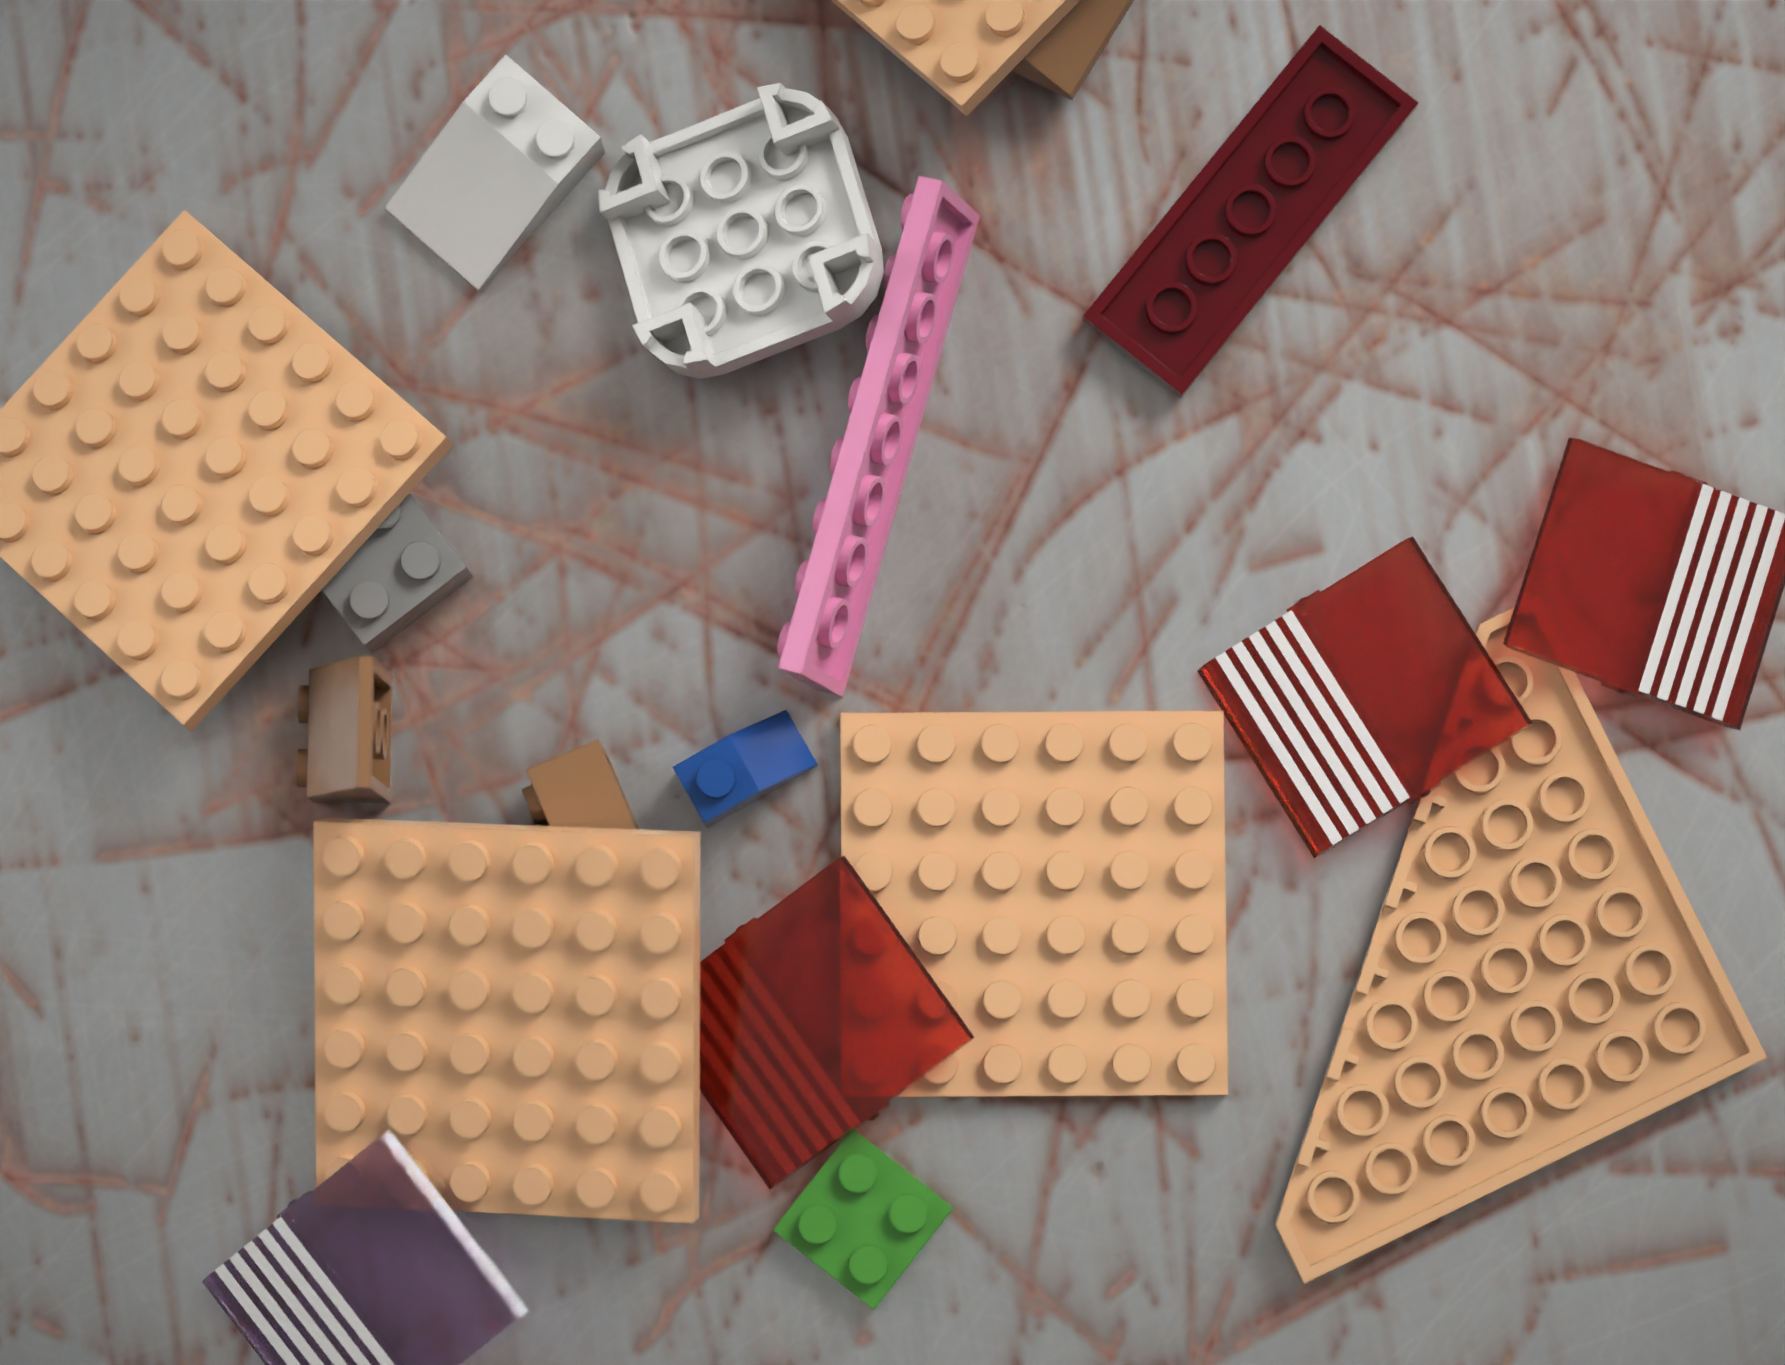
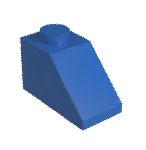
[673,710,818,828]

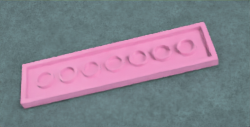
[777,176,980,697]

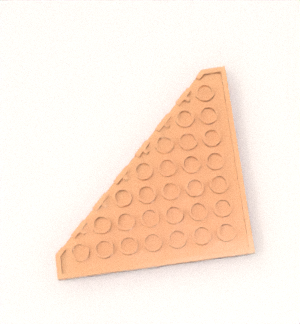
[1274,597,1767,1284]

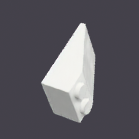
[385,55,605,292]

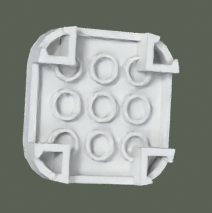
[598,83,884,379]

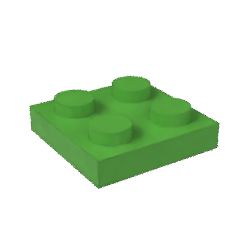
[773,1129,953,1310]

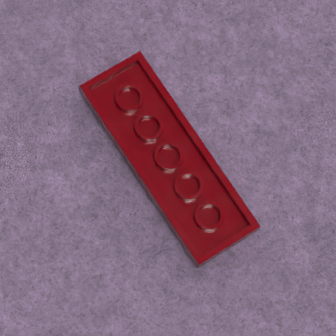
[1082,25,1419,398]

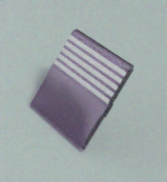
[202,1129,529,1365]

